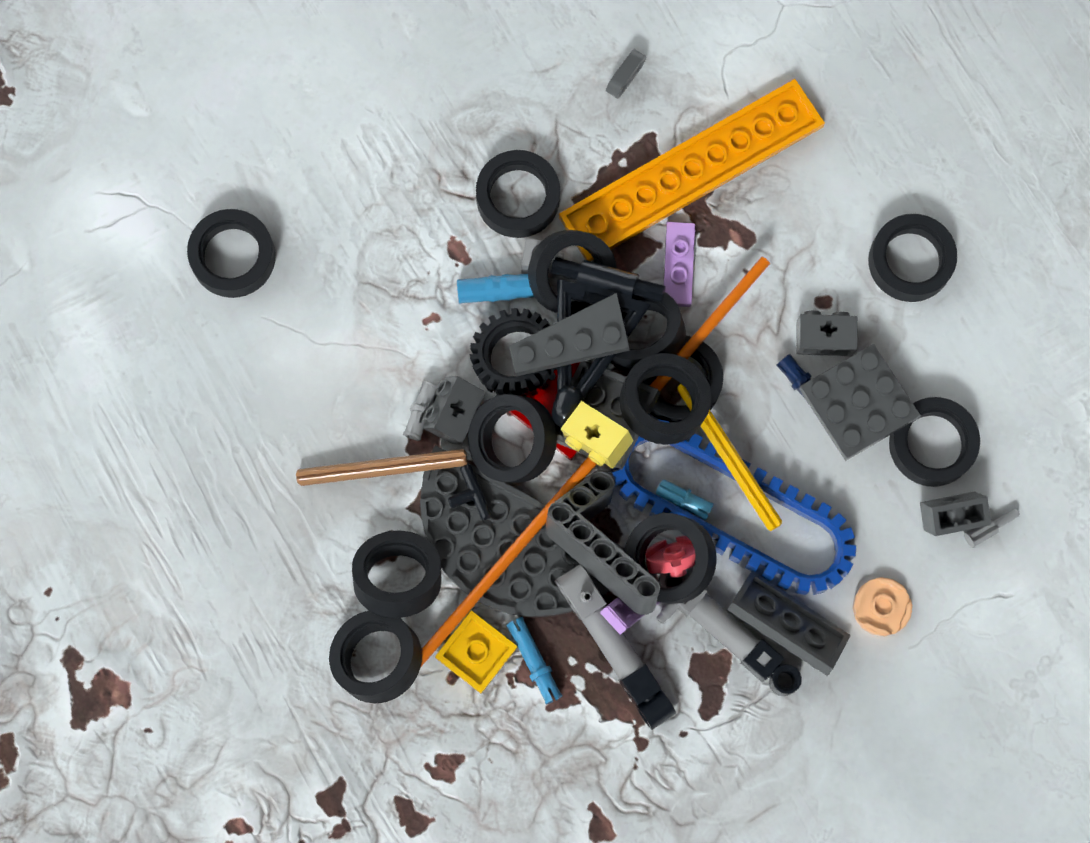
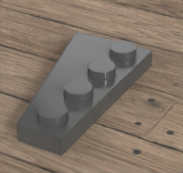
[509,293,630,377]

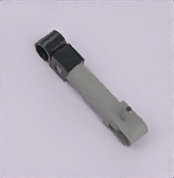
[555,564,676,730]
[657,573,802,697]

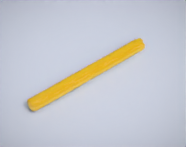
[677,384,782,531]

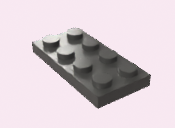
[727,570,851,676]

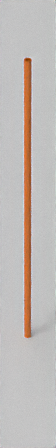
[421,257,770,667]

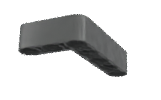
[545,471,660,615]

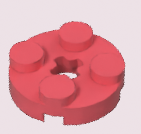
[646,536,695,578]

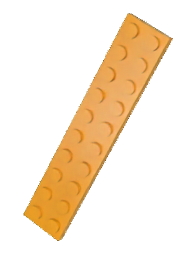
[558,79,825,261]

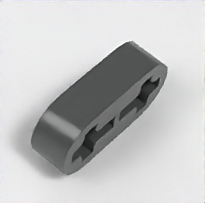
[606,49,646,99]

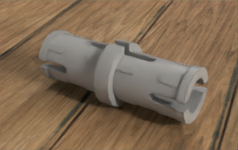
[403,381,438,441]

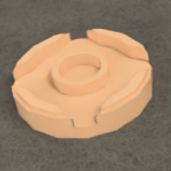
[853,577,913,637]

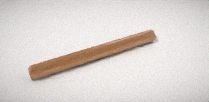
[296,449,467,486]

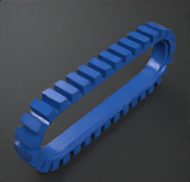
[610,419,856,595]

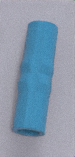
[457,274,535,304]

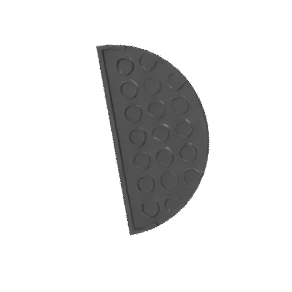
[420,445,625,617]

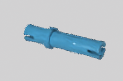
[506,617,563,705]

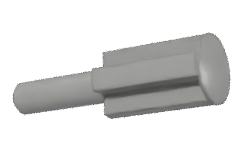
[964,509,1020,548]

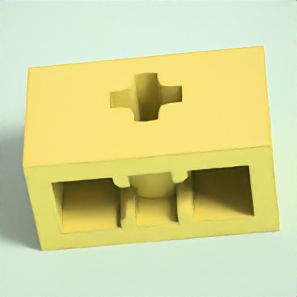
[561,401,633,469]

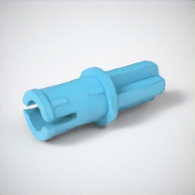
[656,480,714,520]

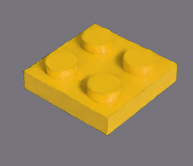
[435,610,518,694]

